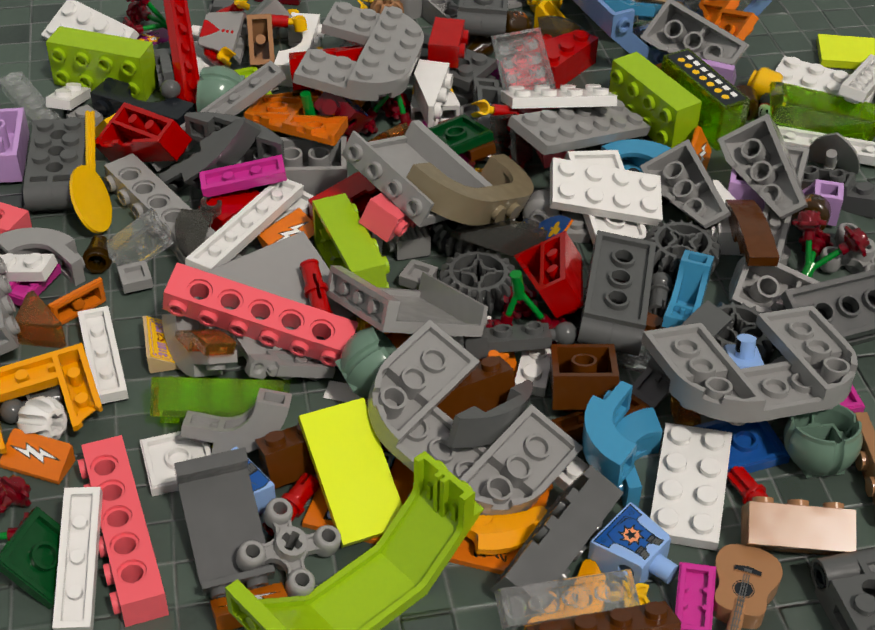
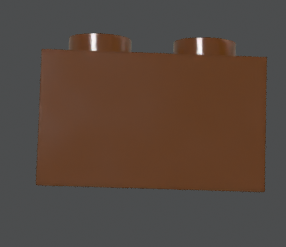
[550,344,619,412]

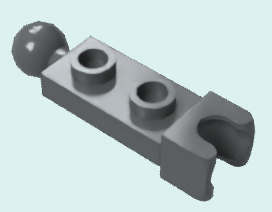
[154,48,181,99]
[463,321,578,360]

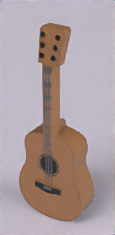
[713,544,783,630]

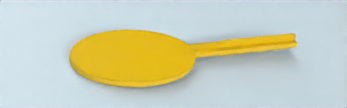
[69,110,112,234]

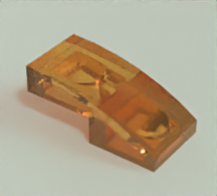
[175,329,236,356]

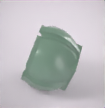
[196,65,245,118]
[335,326,397,399]
[783,404,863,478]

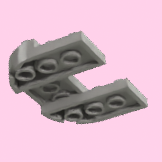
[293,1,424,101]
[641,305,858,426]
[368,319,583,515]

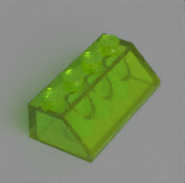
[770,82,875,141]
[150,376,291,423]

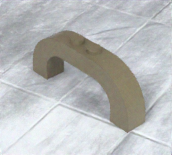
[406,154,534,226]

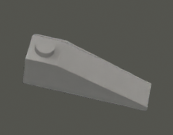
[640,0,749,66]
[718,113,808,219]
[640,139,731,229]
[728,255,820,312]

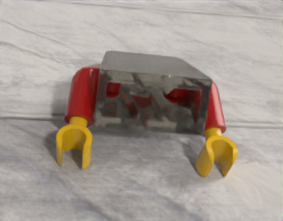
[471,99,533,172]

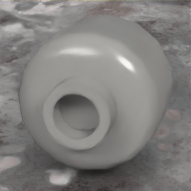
[522,190,561,228]

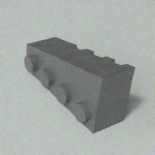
[490,465,624,618]

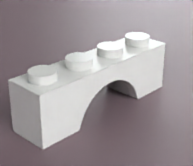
[274,12,324,87]

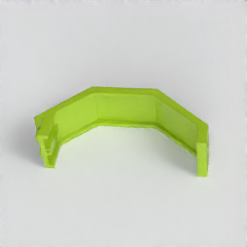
[225,451,484,630]

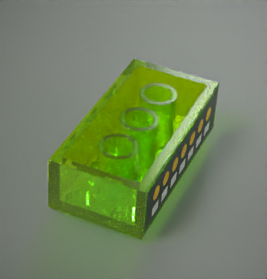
[661,48,750,151]

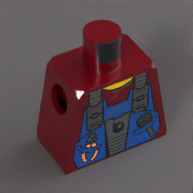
[313,92,372,136]

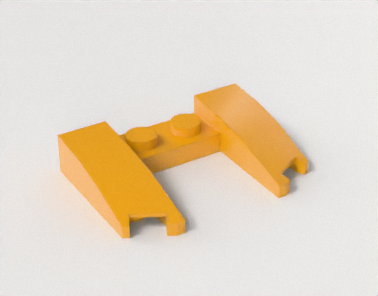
[0,343,103,454]

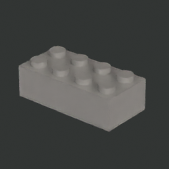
[236,136,347,196]

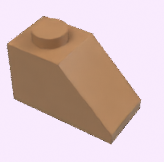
[246,14,275,68]

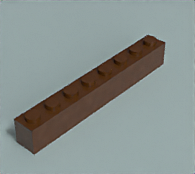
[255,356,515,489]

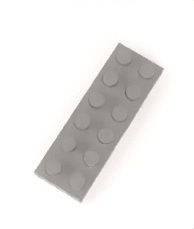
[508,99,651,155]

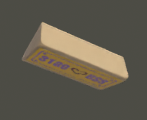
[143,316,179,373]

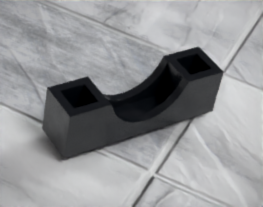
[90,77,196,126]

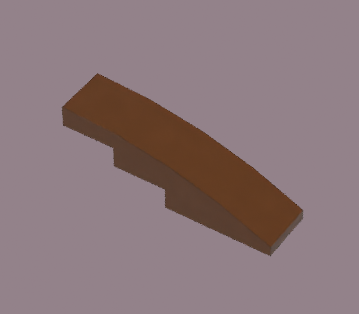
[725,200,780,266]

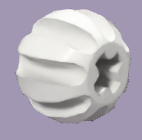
[17,396,69,440]

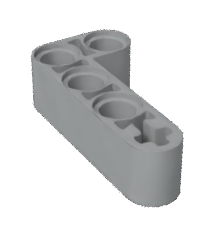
[400,0,473,47]

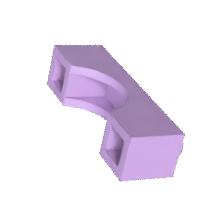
[727,168,844,226]

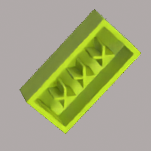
[46,26,158,101]
[609,52,702,148]
[312,193,390,288]

